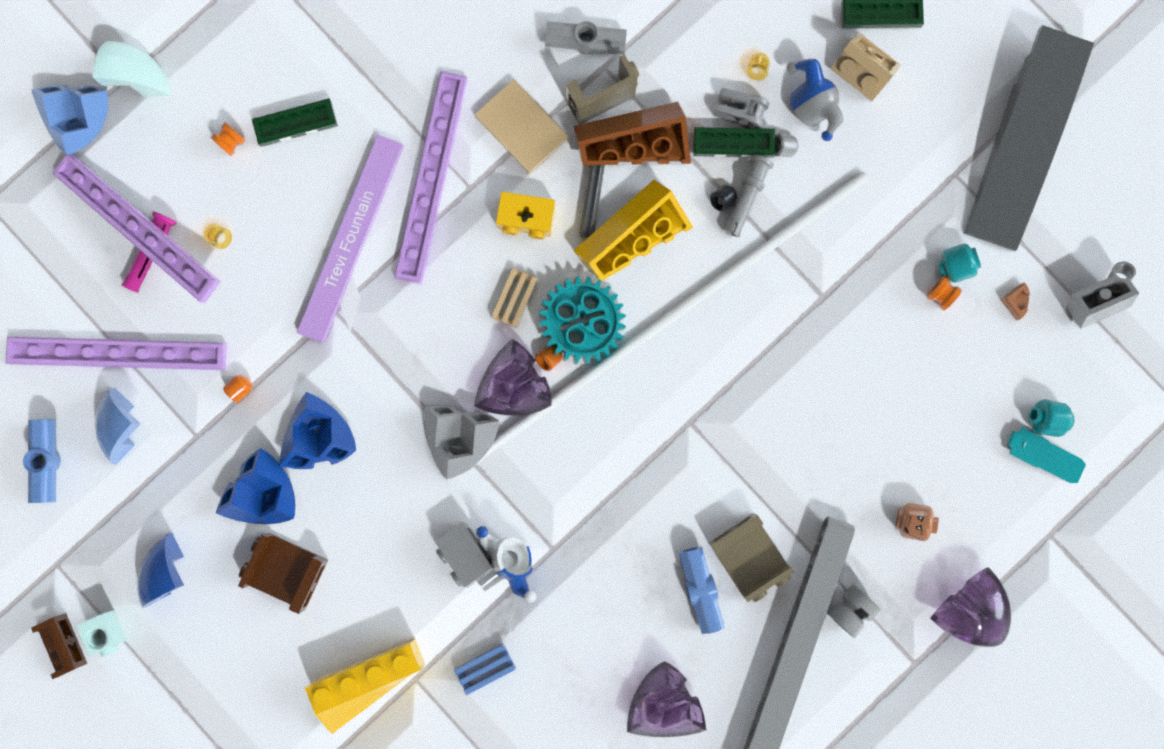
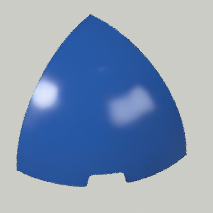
[279,392,356,469]
[216,448,296,524]
[137,533,184,608]

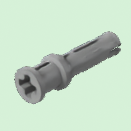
[724,155,774,238]

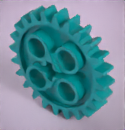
[538,276,626,365]

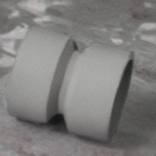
[827,585,881,639]

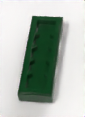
[841,0,924,29]
[252,98,338,147]
[693,127,775,158]

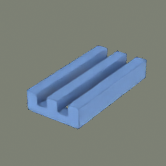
[454,643,516,695]

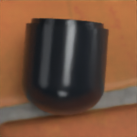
[710,185,737,212]

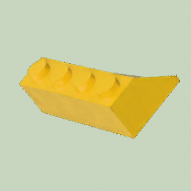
[573,180,694,281]
[305,639,425,734]

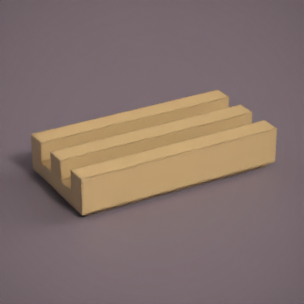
[491,268,538,329]

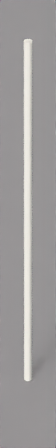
[454,172,869,480]

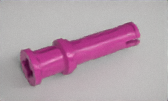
[121,211,177,293]

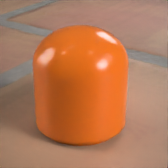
[535,345,563,371]
[223,375,252,403]

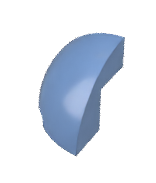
[31,85,108,155]
[95,388,141,465]

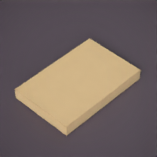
[474,79,568,175]

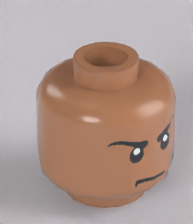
[896,503,939,541]

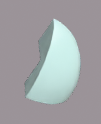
[93,41,169,96]

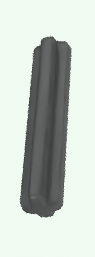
[579,165,605,238]

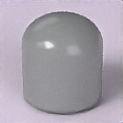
[774,134,799,157]

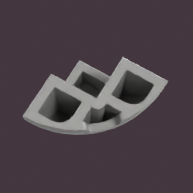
[424,406,499,480]

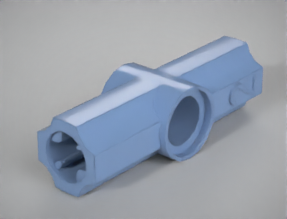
[23,419,61,503]
[679,546,725,634]

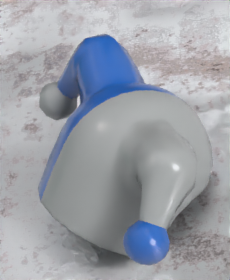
[786,58,844,142]

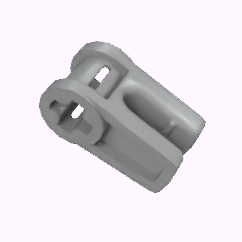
[713,88,770,128]

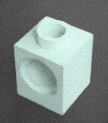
[76,610,126,657]

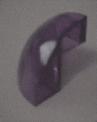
[474,339,552,416]
[930,567,1011,647]
[627,661,707,737]

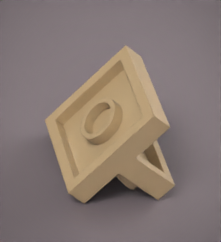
[830,33,901,101]

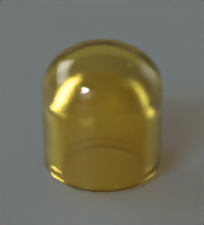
[747,52,770,81]
[204,223,232,249]

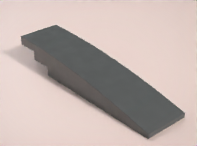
[964,25,1094,251]

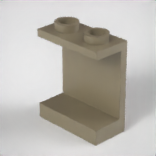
[566,54,639,125]
[708,513,795,602]

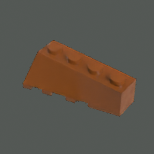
[573,101,691,165]

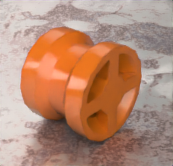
[210,122,245,156]
[926,276,962,311]

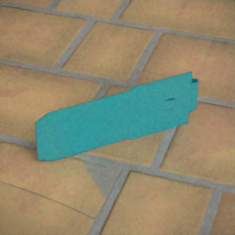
[1006,427,1086,483]

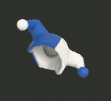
[476,526,536,603]

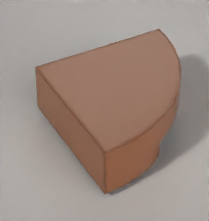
[1000,282,1030,321]

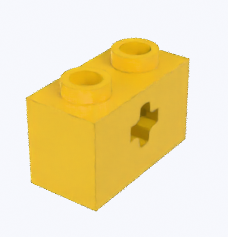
[496,191,556,240]

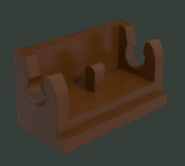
[31,613,88,680]

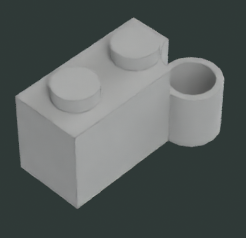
[1066,261,1140,329]
[435,522,503,592]

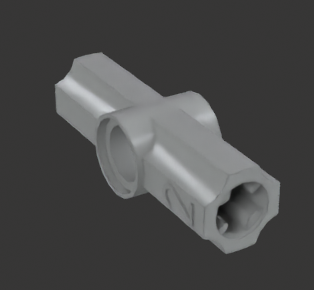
[545,21,627,55]

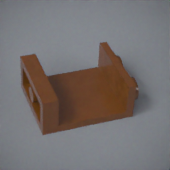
[238,533,328,614]

